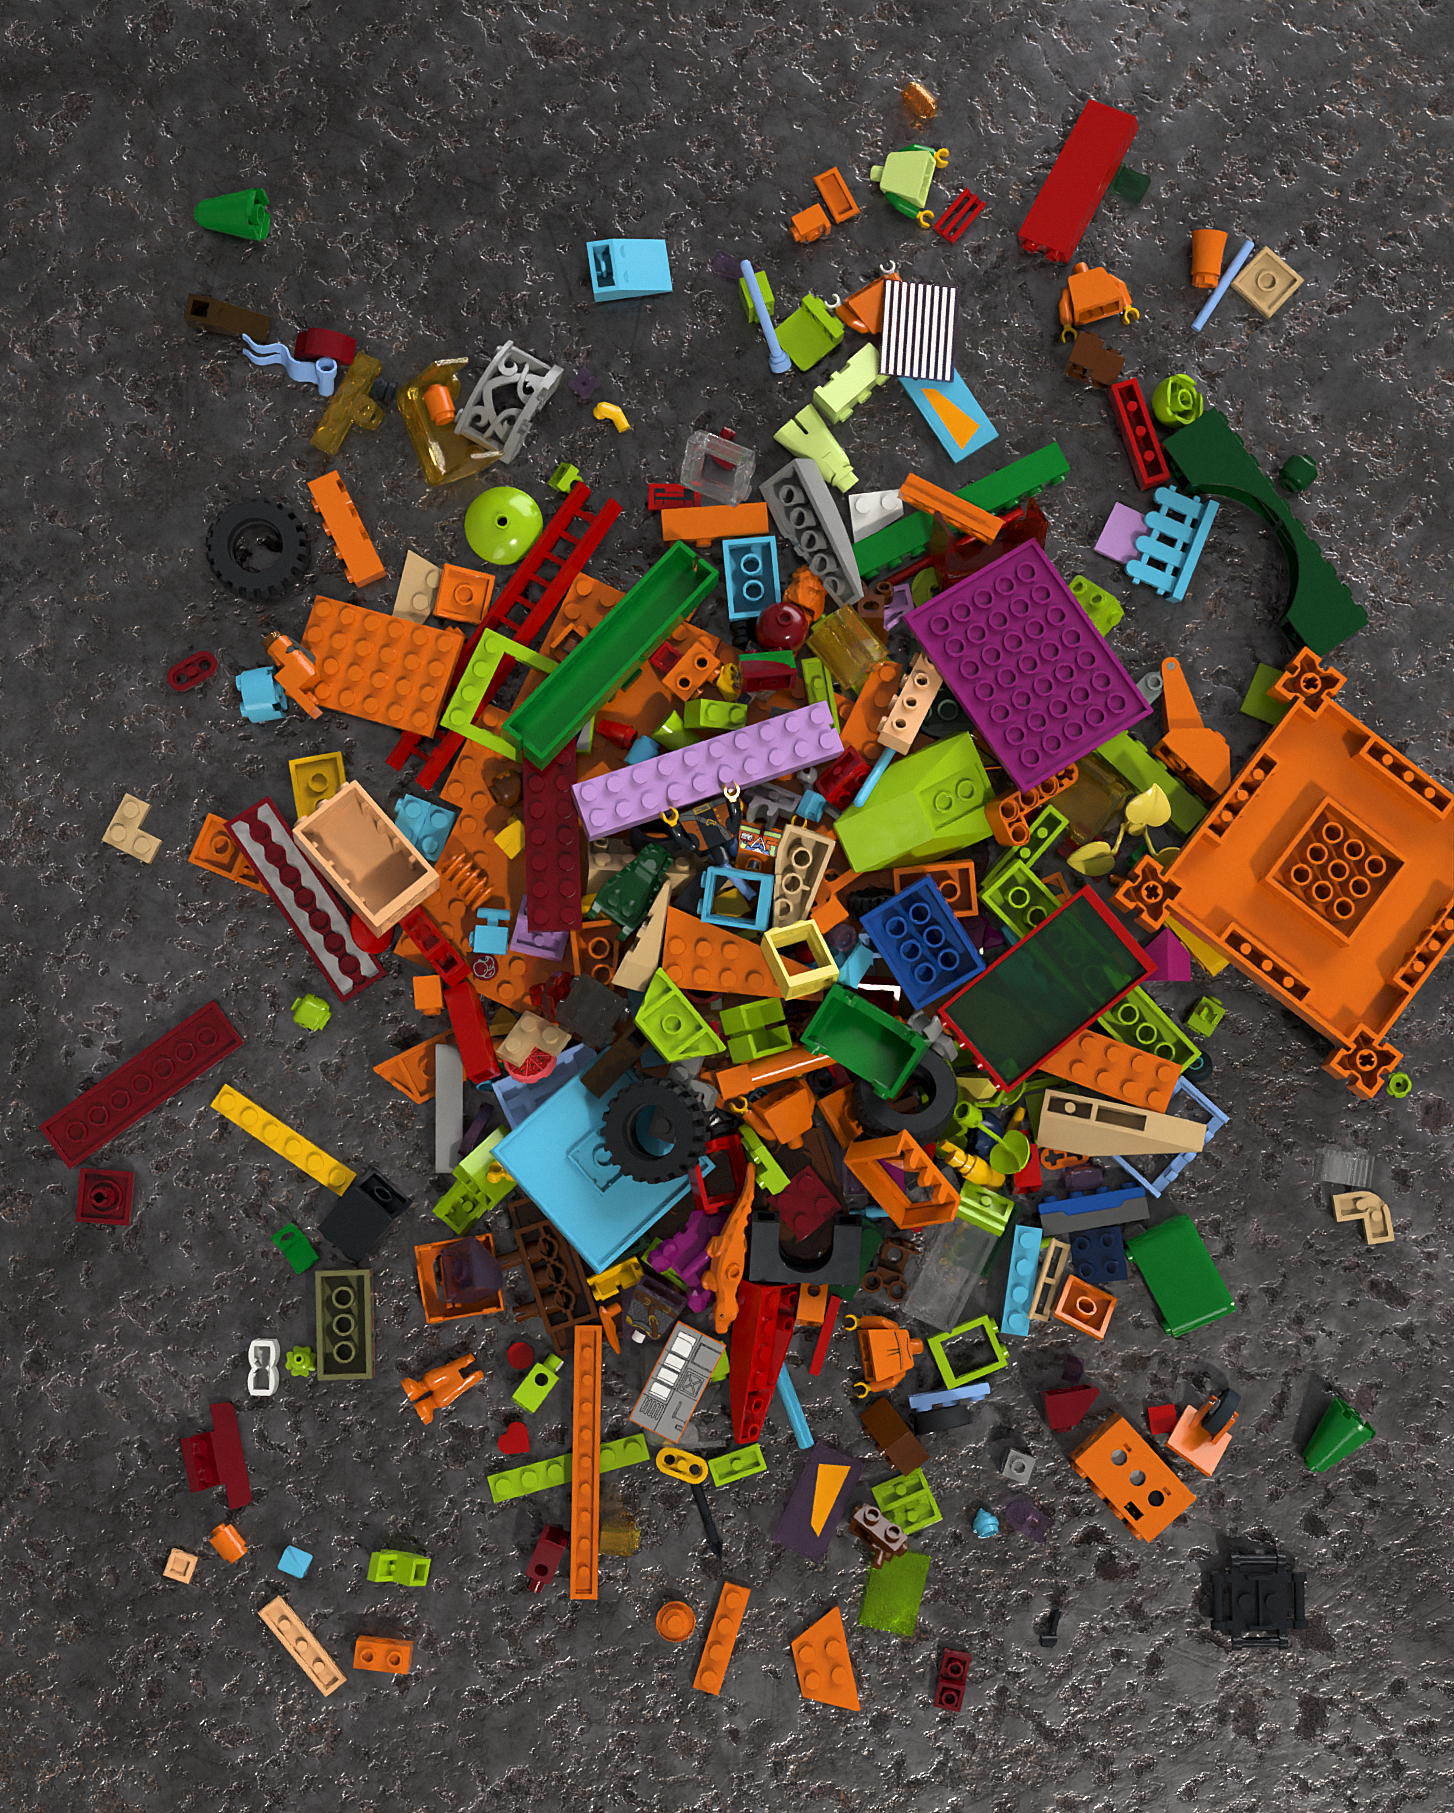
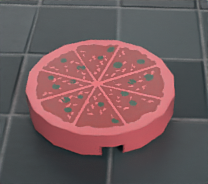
[503,1047,557,1084]

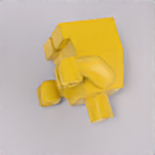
[493,813,525,859]

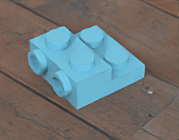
[394,794,457,863]

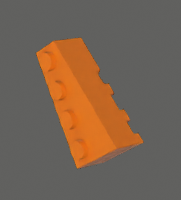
[570,919,624,1032]

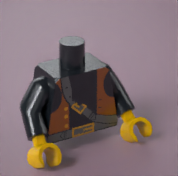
[659,781,742,866]

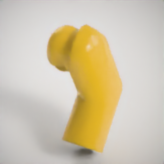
[593,401,630,433]
[716,663,739,703]

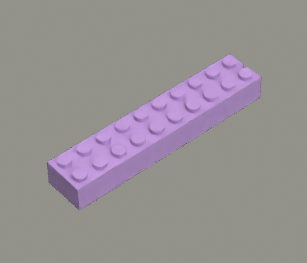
[570,700,844,842]

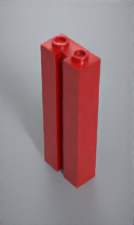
[1017,99,1139,264]

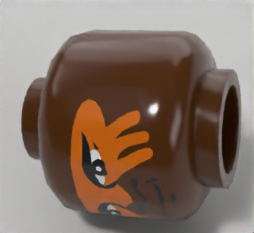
[488,768,524,808]

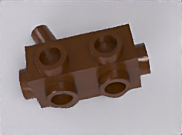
[848,1503,910,1569]

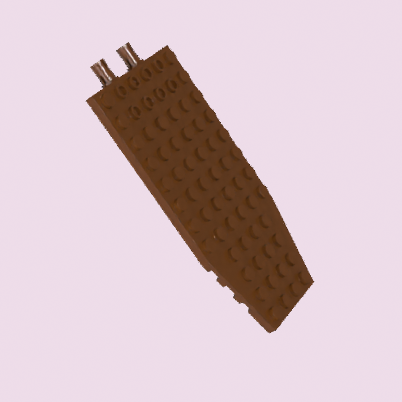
[495,1127,850,1358]

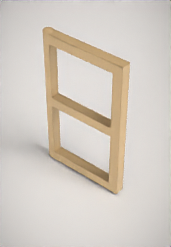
[1027,1238,1071,1322]

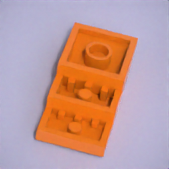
[188,813,269,895]

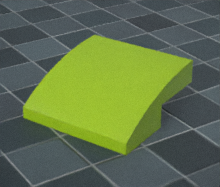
[871,1467,943,1536]

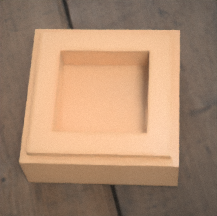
[163,1548,199,1584]

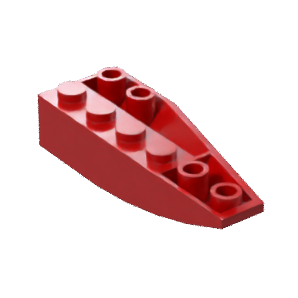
[730,1277,801,1444]

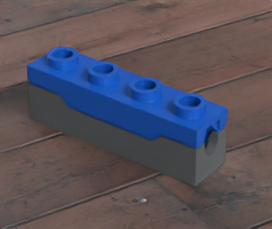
[1035,1181,1150,1237]

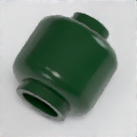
[1278,454,1318,494]

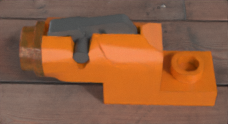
[263,630,323,720]

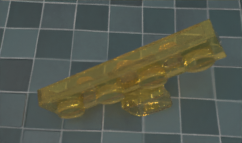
[309,351,385,456]

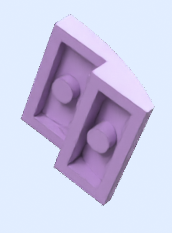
[510,894,570,963]

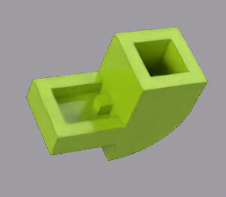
[367,1549,431,1586]

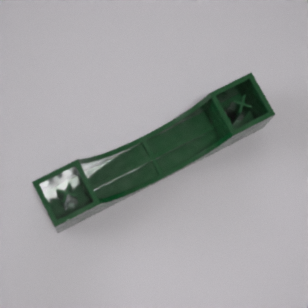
[1160,407,1369,658]

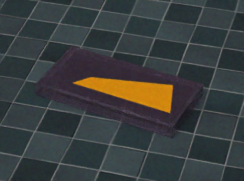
[771,1441,865,1563]

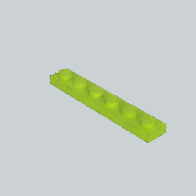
[487,1432,650,1503]

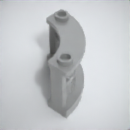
[454,340,564,464]

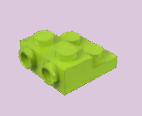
[739,1123,791,1195]

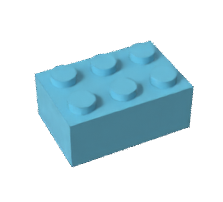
[722,536,781,624]

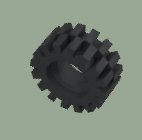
[846,888,895,922]

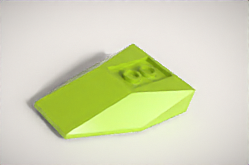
[833,731,1003,873]

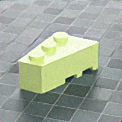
[812,342,890,425]

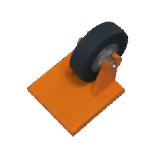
[1165,1388,1241,1477]

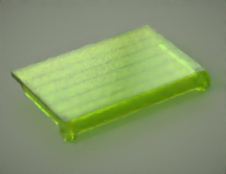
[859,1551,931,1637]

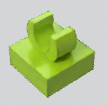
[547,462,583,494]

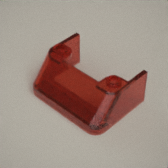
[930,497,1049,593]

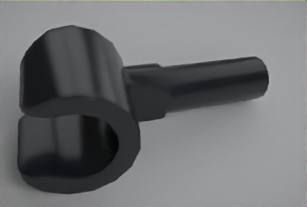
[1040,1610,1061,1648]

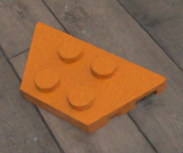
[373,1027,467,1104]
[791,1605,861,1711]

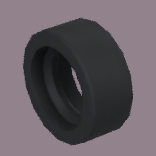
[629,815,679,855]

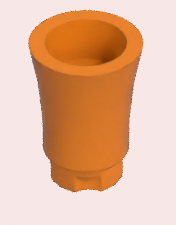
[1191,229,1228,288]

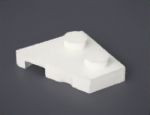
[848,489,904,544]

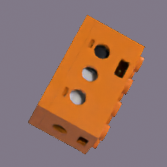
[1068,1412,1197,1543]

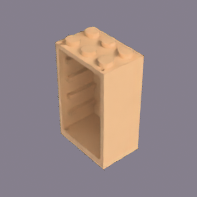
[292,780,440,938]

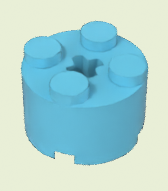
[236,665,287,723]

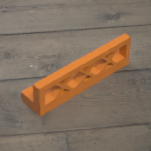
[897,473,1004,546]

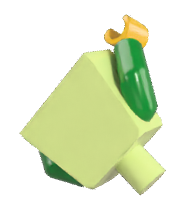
[870,143,949,229]

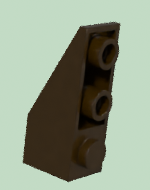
[184,293,271,343]
[579,1023,652,1099]

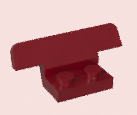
[180,1402,252,1510]

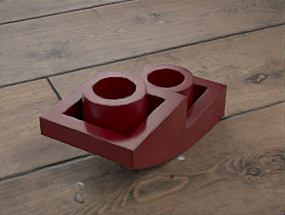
[933,1648,971,1712]

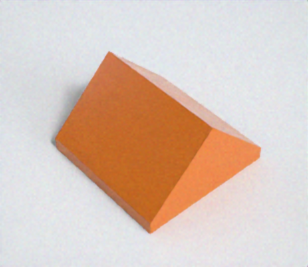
[1051,1274,1117,1341]

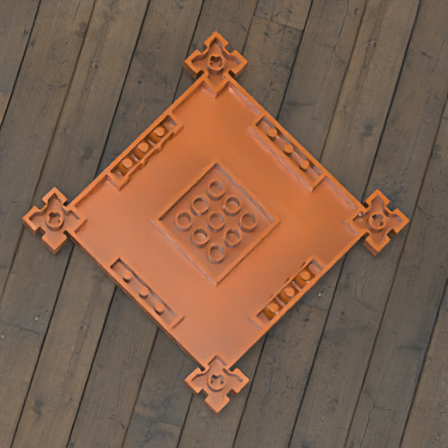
[1108,646,1454,1100]

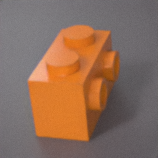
[662,641,721,704]

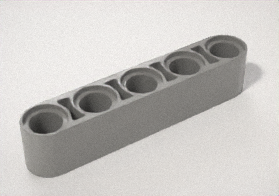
[435,1044,463,1173]

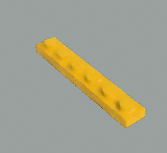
[210,1084,358,1197]

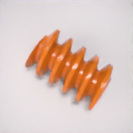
[437,852,495,912]

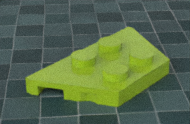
[633,967,727,1064]

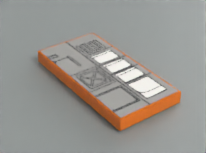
[628,1321,726,1444]

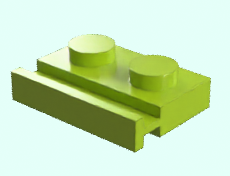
[955,1179,1015,1237]

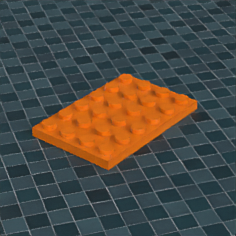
[284,595,465,739]

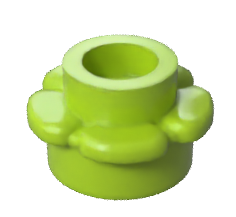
[1385,1072,1412,1098]

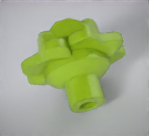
[285,1346,317,1377]

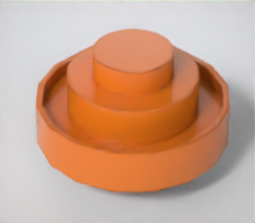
[656,1601,696,1642]

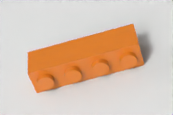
[661,502,769,549]

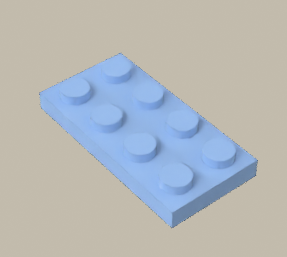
[492,1039,597,1131]

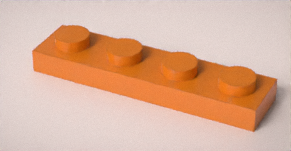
[692,1581,751,1695]

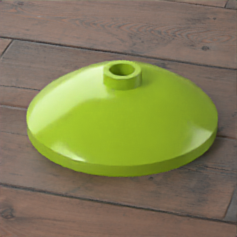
[464,486,543,565]

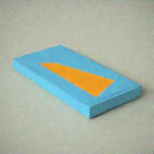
[897,351,999,465]

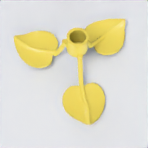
[1067,783,1180,876]

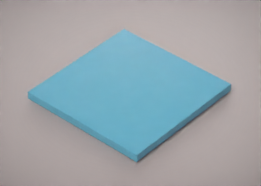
[489,1045,716,1275]

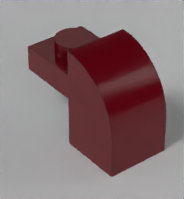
[294,328,357,366]

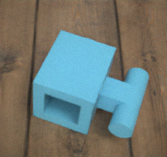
[469,907,511,956]

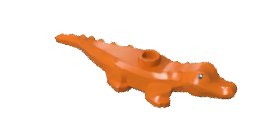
[701,1162,756,1334]

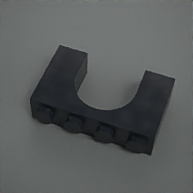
[749,1210,862,1287]

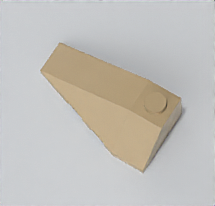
[772,824,836,928]
[612,879,673,993]

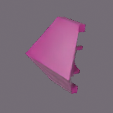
[1137,927,1191,982]

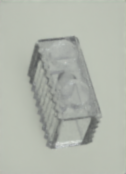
[1313,1143,1375,1188]

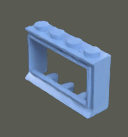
[1110,1075,1230,1198]

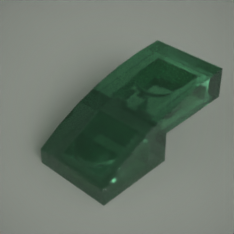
[1107,162,1151,204]

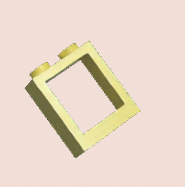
[760,919,840,1001]

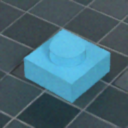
[795,789,828,823]

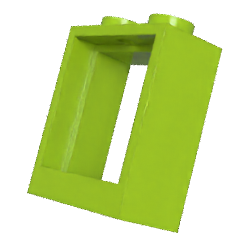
[926,1313,1010,1390]

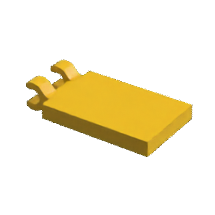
[289,751,347,820]

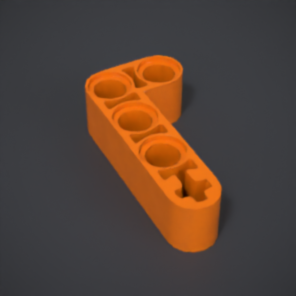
[985,763,1078,847]

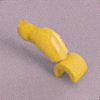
[937,1139,1008,1193]

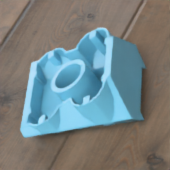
[803,937,873,989]

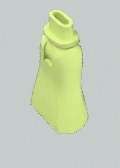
[773,403,859,494]

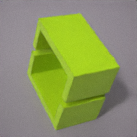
[719,997,793,1064]

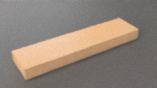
[258,1594,348,1697]

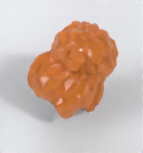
[782,565,828,621]

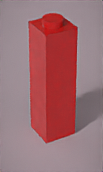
[443,981,501,1084]

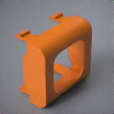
[414,1232,505,1324]

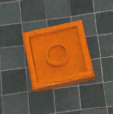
[432,563,495,627]

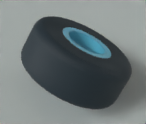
[1182,1050,1213,1082]

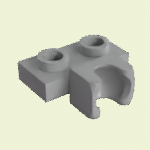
[743,782,803,830]
[906,1009,958,1062]

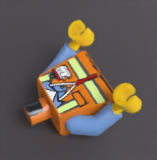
[727,801,807,874]

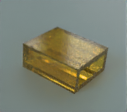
[805,603,890,691]

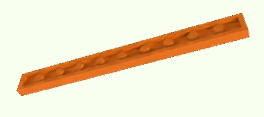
[570,1324,602,1599]

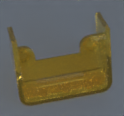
[397,357,505,487]

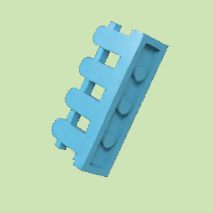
[1124,485,1220,603]

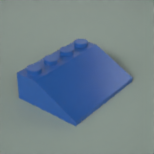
[859,873,986,1011]

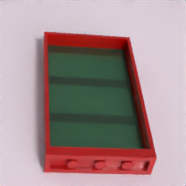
[937,884,1159,1094]

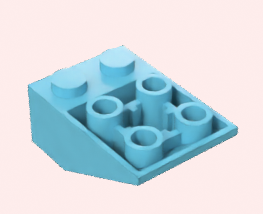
[586,239,673,302]

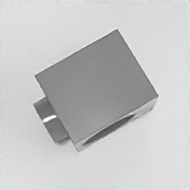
[999,1446,1036,1484]

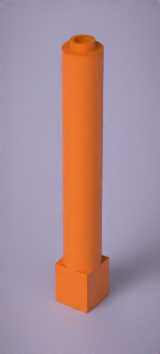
[713,1015,908,1099]

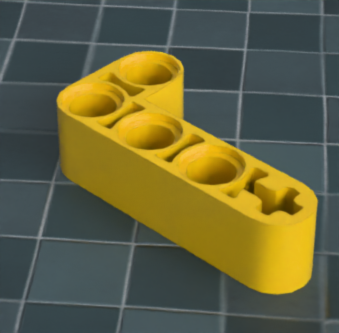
[1162,915,1230,978]

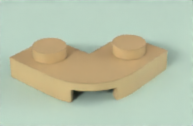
[1331,1191,1395,1245]

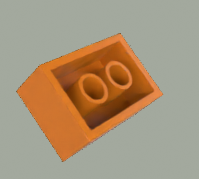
[891,858,978,917]

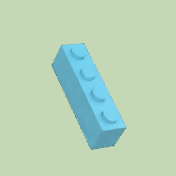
[998,1224,1043,1336]

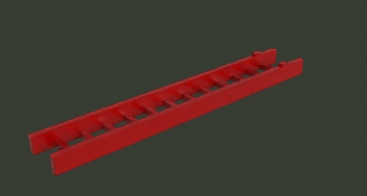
[385,481,623,791]

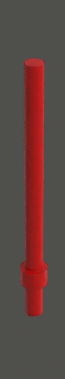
[882,506,1025,586]

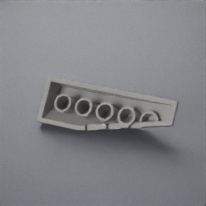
[759,458,864,610]

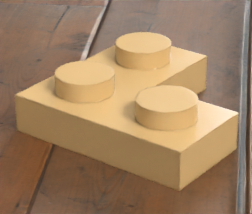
[102,793,163,865]
[496,1010,572,1068]

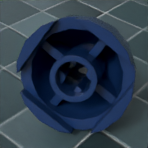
[964,1108,1005,1161]

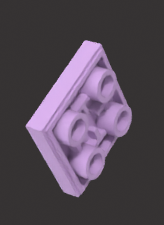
[1093,502,1160,565]

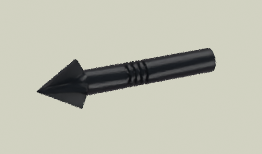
[691,1483,723,1560]

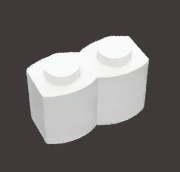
[248,1338,280,1396]

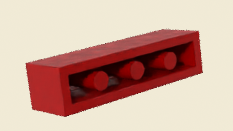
[1107,377,1170,491]

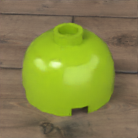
[1152,374,1204,429]

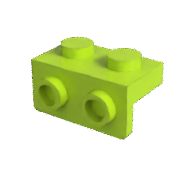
[432,1178,487,1237]

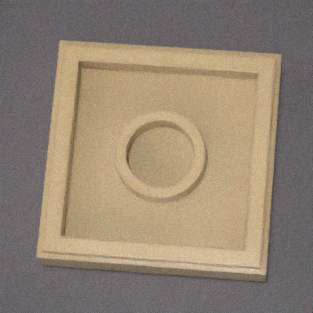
[1229,246,1304,320]

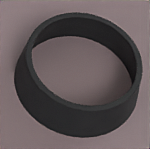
[913,1405,973,1436]

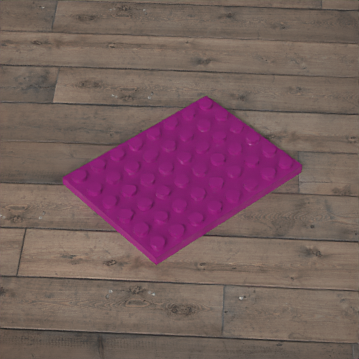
[902,537,1154,795]

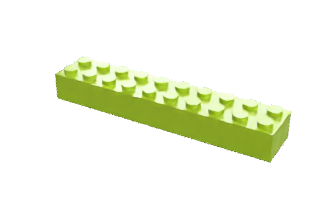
[977,858,1202,1074]

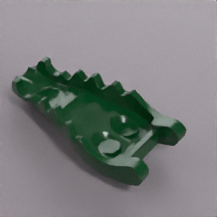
[586,843,673,942]

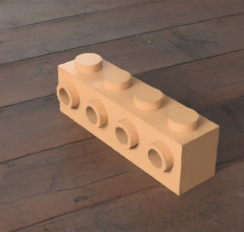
[877,650,943,756]

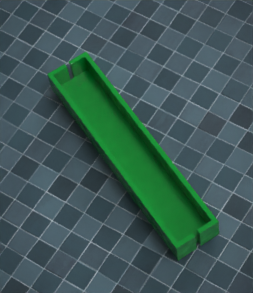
[501,540,719,771]

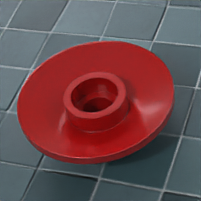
[350,911,395,954]

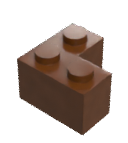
[1062,331,1126,392]
[859,1396,930,1477]

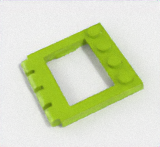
[439,628,559,764]

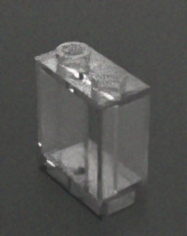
[679,429,756,508]

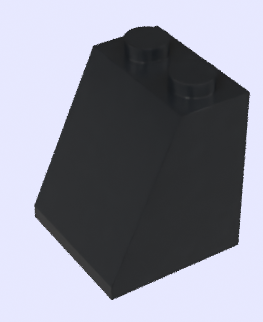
[317,1167,413,1264]

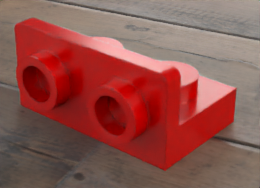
[814,745,873,811]

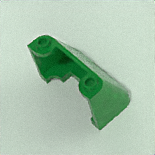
[800,984,932,1100]
[1123,1213,1237,1338]

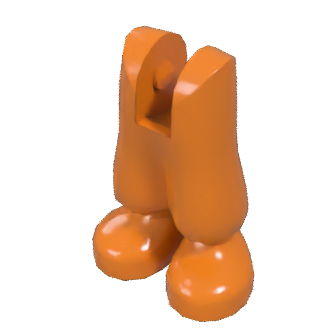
[401,1353,485,1425]

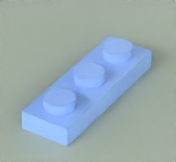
[907,1380,990,1412]

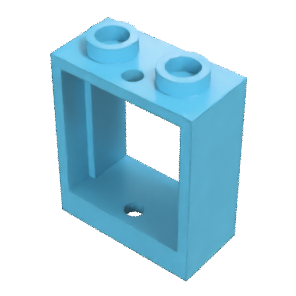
[697,865,775,931]

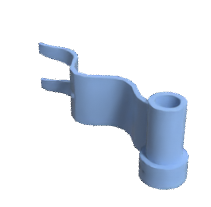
[242,334,337,396]

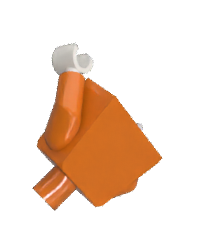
[824,260,907,343]

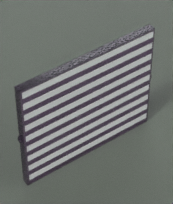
[878,279,960,383]

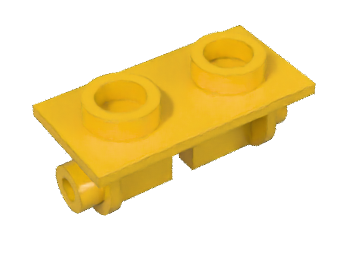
[586,1255,645,1301]

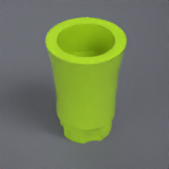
[650,709,704,752]

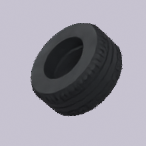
[851,1048,958,1150]

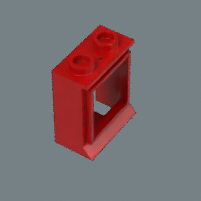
[688,1134,747,1214]

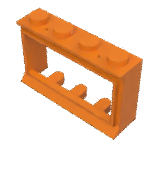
[843,1129,961,1230]

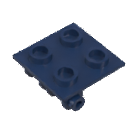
[1069,1226,1128,1284]

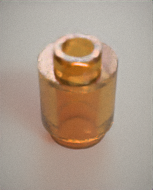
[901,80,939,120]

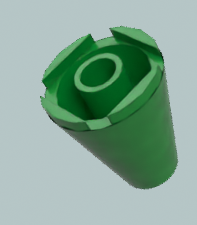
[194,188,271,242]
[1303,1397,1377,1473]

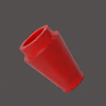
[597,718,638,750]

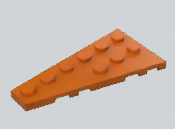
[662,905,824,1002]

